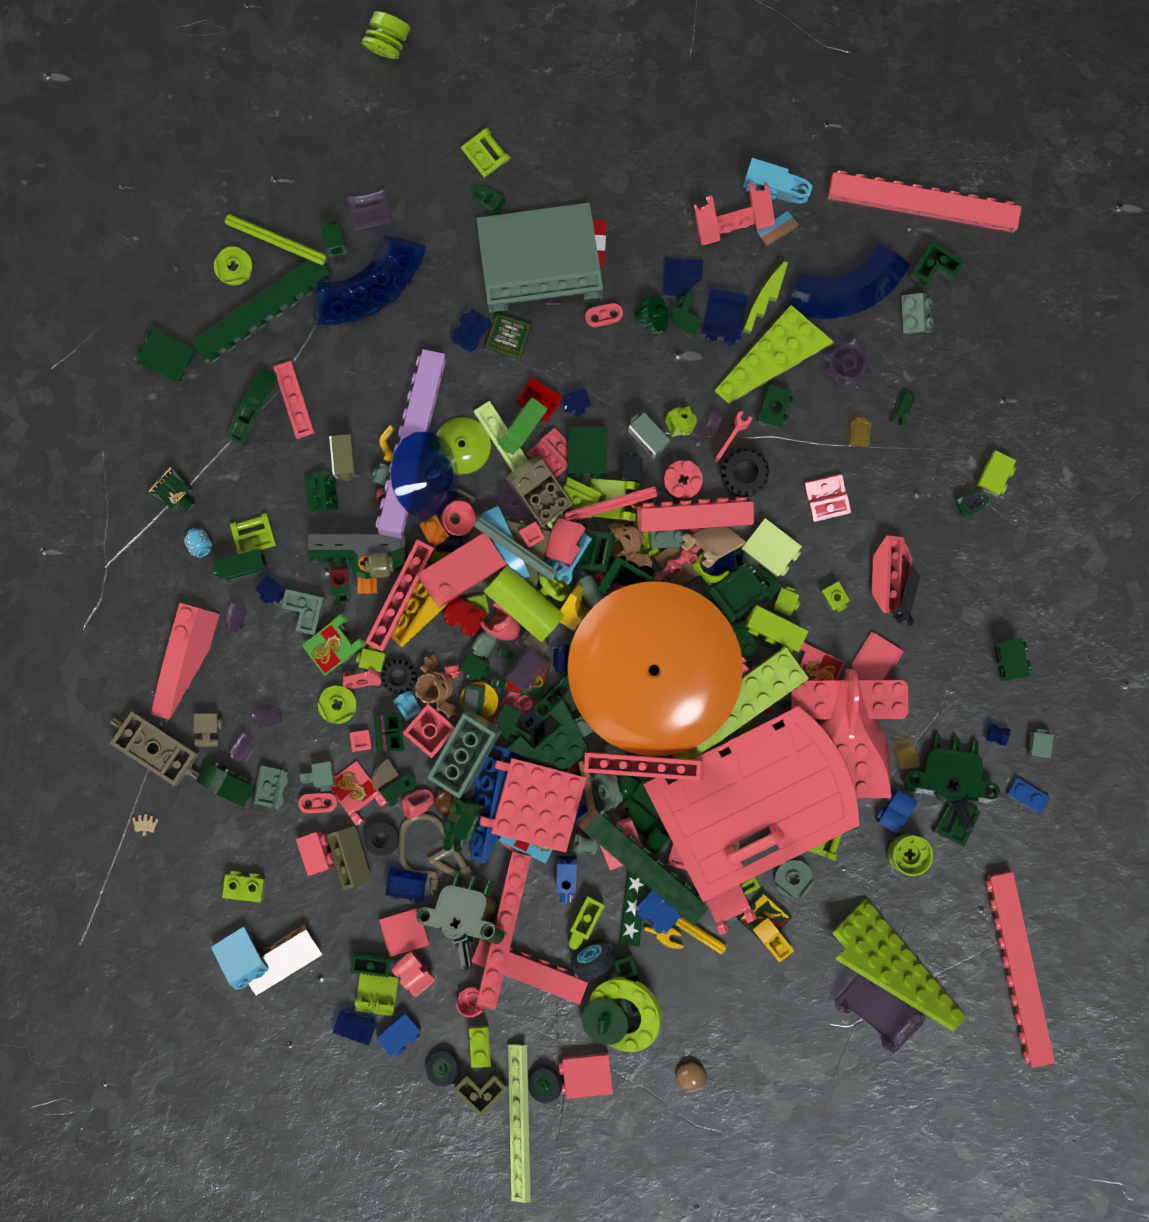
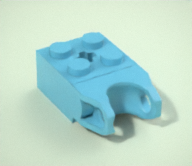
[743,158,813,204]

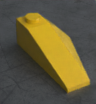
[392,567,448,647]

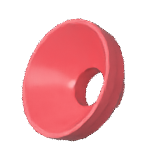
[441,501,476,536]

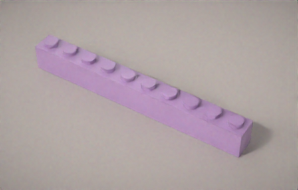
[376,349,446,539]

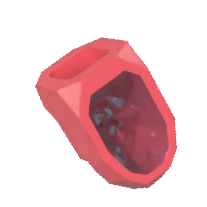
[402,789,434,820]

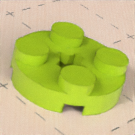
[214,247,253,286]
[318,686,357,724]

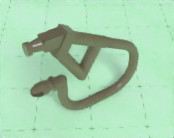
[399,813,472,895]

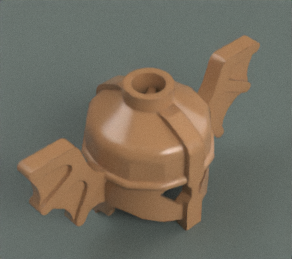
[608,519,653,568]
[415,654,459,718]

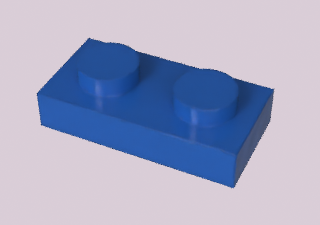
[1007,778,1050,814]

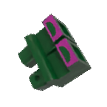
[374,713,404,752]

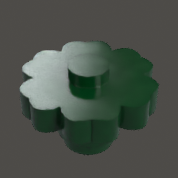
[635,295,670,334]

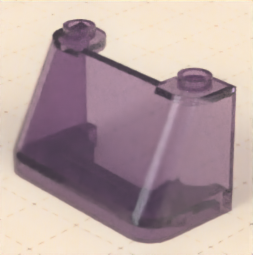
[834,973,926,1054]

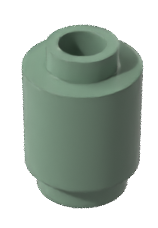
[471,630,497,659]

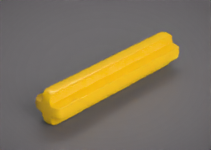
[675,916,727,954]

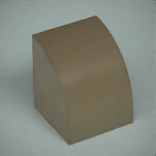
[372,759,398,790]

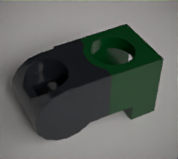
[518,698,552,733]

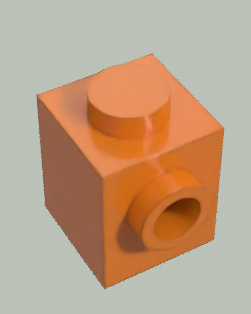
[419,515,450,546]

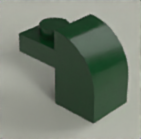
[671,292,701,338]
[497,703,532,741]

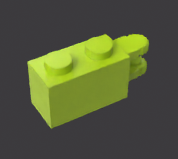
[569,895,605,949]

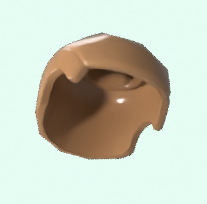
[676,1062,707,1092]

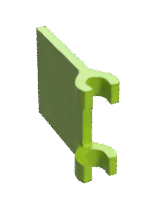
[590,478,640,521]

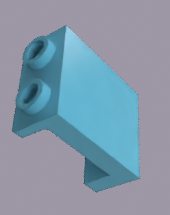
[211,927,269,990]

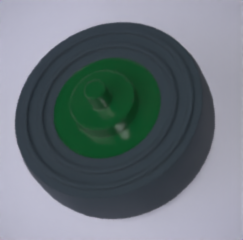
[426,1051,461,1087]
[528,1067,563,1103]

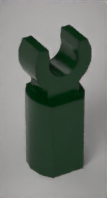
[891,392,915,427]

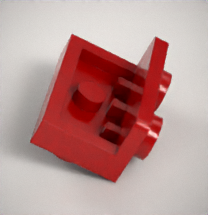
[516,377,563,422]
[442,597,488,637]

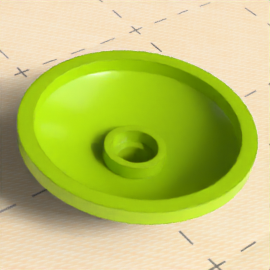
[434,417,491,474]

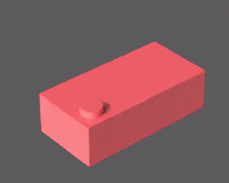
[418,533,506,609]

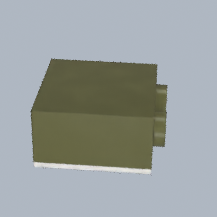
[329,434,357,481]

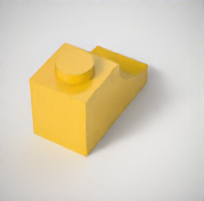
[560,584,589,631]

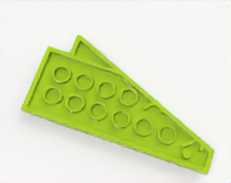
[832,899,966,1031]

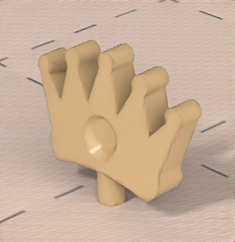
[132,814,159,836]

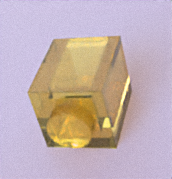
[848,418,871,447]

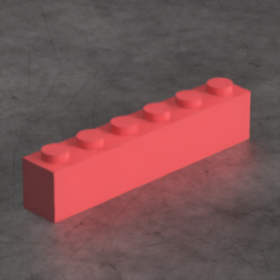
[637,496,754,532]
[365,539,436,651]
[584,752,704,781]
[472,941,588,1005]

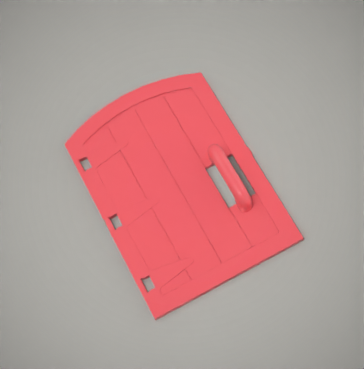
[643,706,859,902]

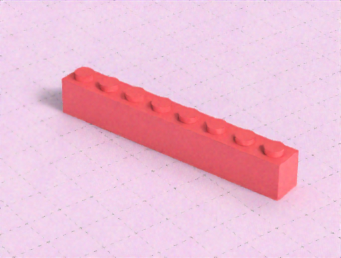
[476,852,531,1011]

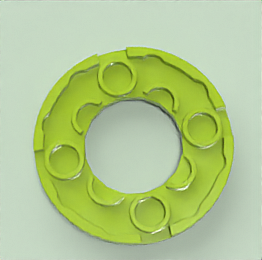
[589,977,662,1052]

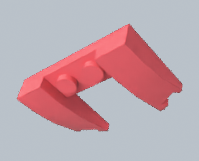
[694,184,775,246]

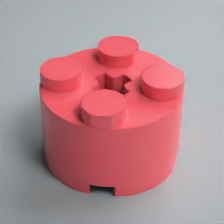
[663,460,703,500]
[390,951,436,998]

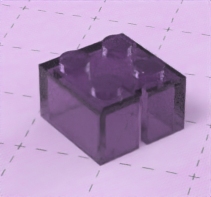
[503,647,549,693]

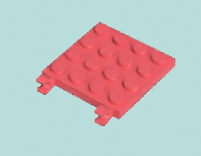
[479,758,586,853]

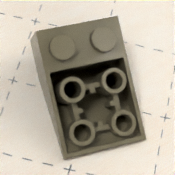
[505,455,573,527]

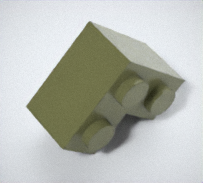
[453,1073,509,1117]

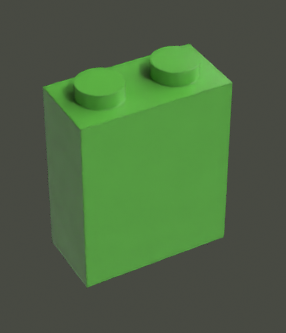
[498,398,547,455]

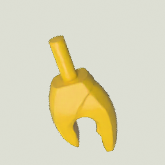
[644,926,684,949]

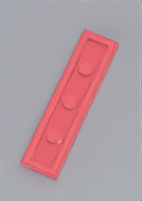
[273,360,315,439]

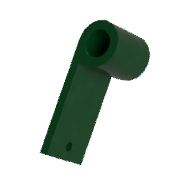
[616,797,671,854]

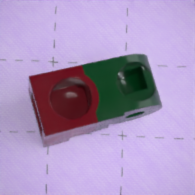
[330,568,350,605]

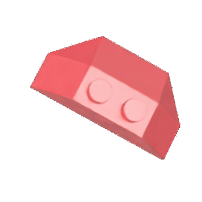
[872,536,912,614]

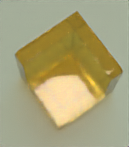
[895,747,920,770]

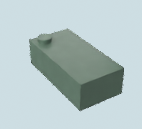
[427,710,502,798]

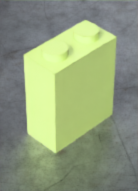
[741,518,802,578]

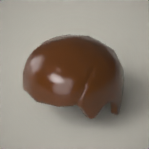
[434,787,463,816]

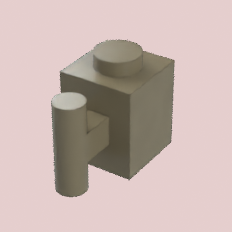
[194,714,223,747]

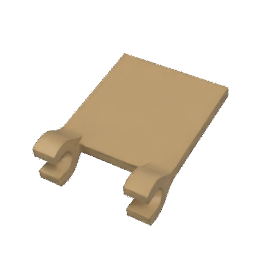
[681,526,745,568]

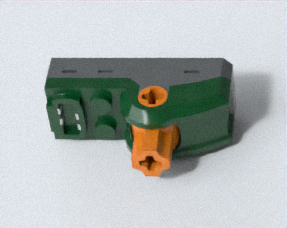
[308,534,407,594]

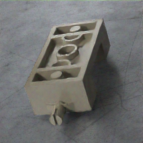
[110,711,200,786]

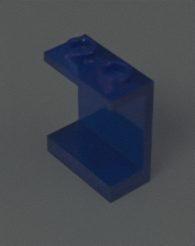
[702,289,748,345]

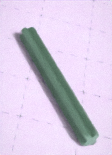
[474,517,557,580]

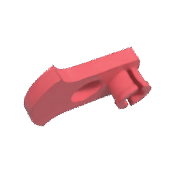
[342,669,381,690]

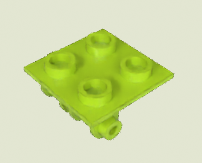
[355,973,398,1016]

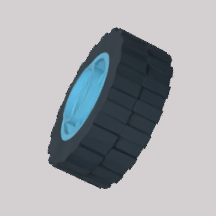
[570,940,615,980]

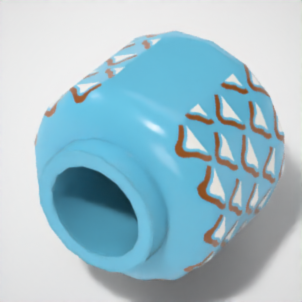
[184,528,213,557]

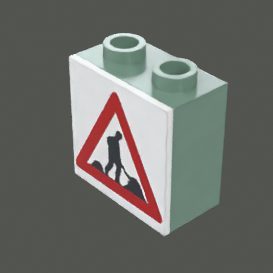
[628,412,671,459]

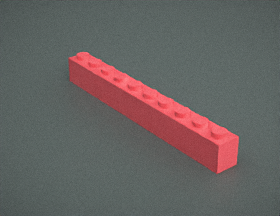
[828,171,1022,232]
[986,871,1055,1068]

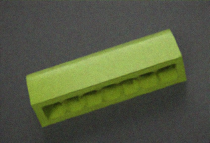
[483,564,564,642]

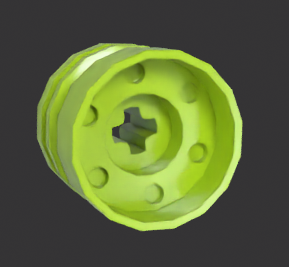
[362,11,411,59]
[887,833,933,876]

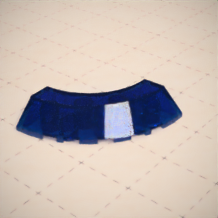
[314,235,426,325]
[785,245,910,320]

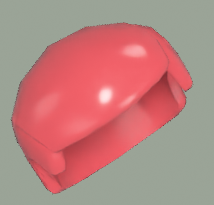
[456,987,485,1017]

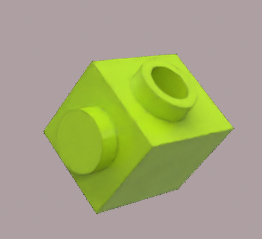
[821,581,850,612]
[772,586,801,617]
[356,646,386,672]

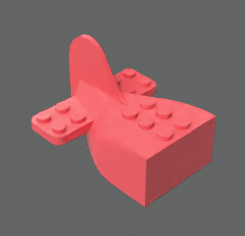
[791,669,908,798]

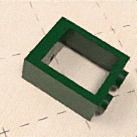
[212,548,268,582]
[597,556,659,596]

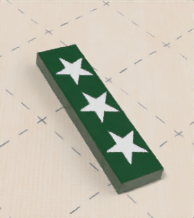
[620,870,647,947]

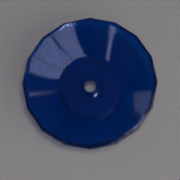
[390,431,459,519]

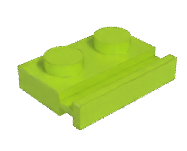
[562,477,603,519]

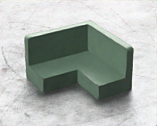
[281,589,325,635]

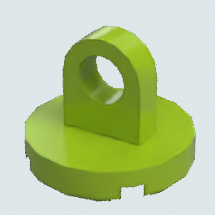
[539,573,572,601]

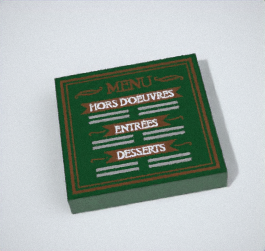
[484,312,532,361]

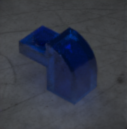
[704,550,745,575]

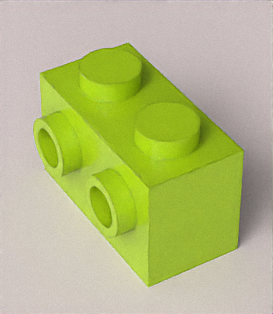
[222,871,266,902]

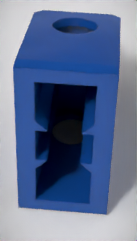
[556,856,577,903]

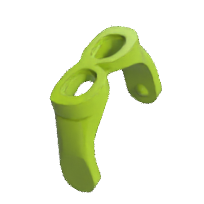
[692,551,730,586]

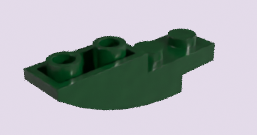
[226,368,278,446]

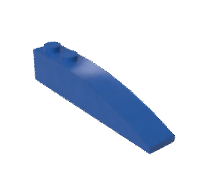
[470,744,521,863]

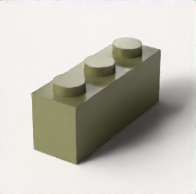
[327,826,372,890]

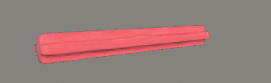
[565,486,658,522]

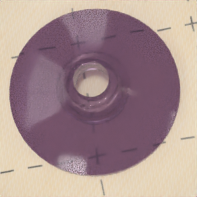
[496,483,530,519]

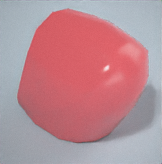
[480,603,520,641]

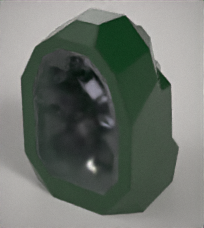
[955,491,989,518]

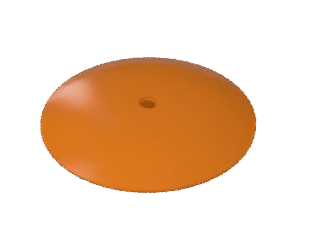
[568,581,743,756]

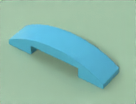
[481,506,530,579]

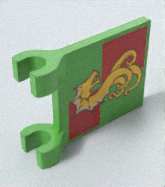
[302,614,367,676]

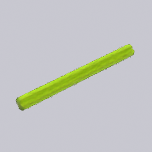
[225,214,327,265]

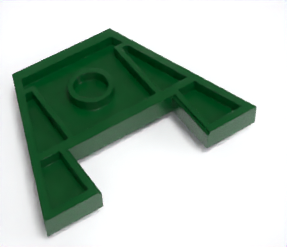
[507,697,589,772]

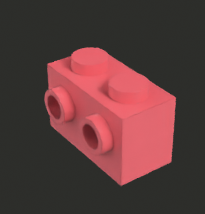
[296,831,335,876]

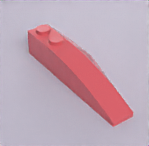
[151,603,220,720]

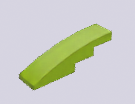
[743,261,788,334]

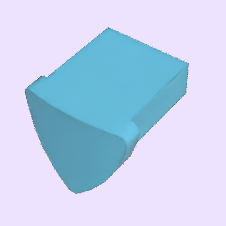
[393,690,422,721]

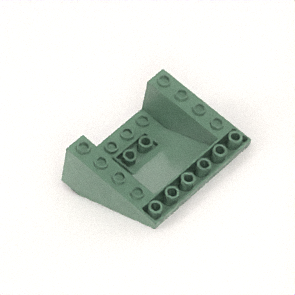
[477,203,603,313]

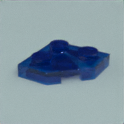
[663,258,703,298]

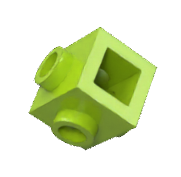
[665,406,697,437]

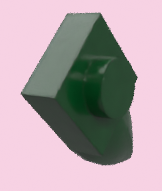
[469,185,506,215]

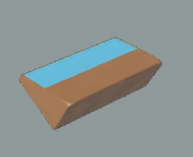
[756,211,799,247]

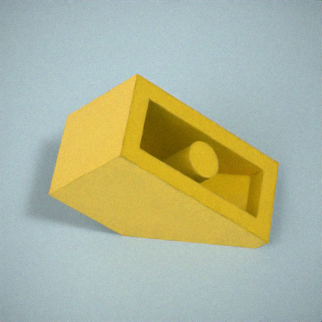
[753,918,794,963]

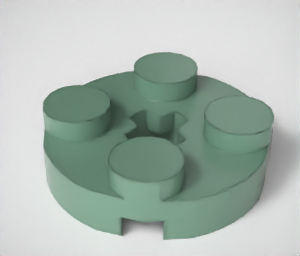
[592,773,623,811]
[774,860,813,898]

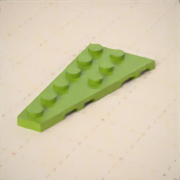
[715,305,834,404]

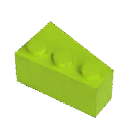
[744,605,809,654]

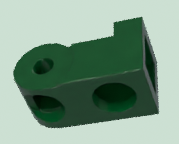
[380,775,416,807]

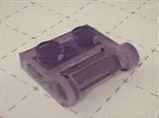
[347,189,392,231]

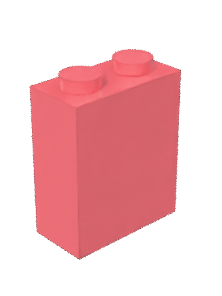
[559,1053,613,1099]

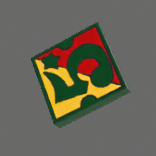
[737,891,792,943]

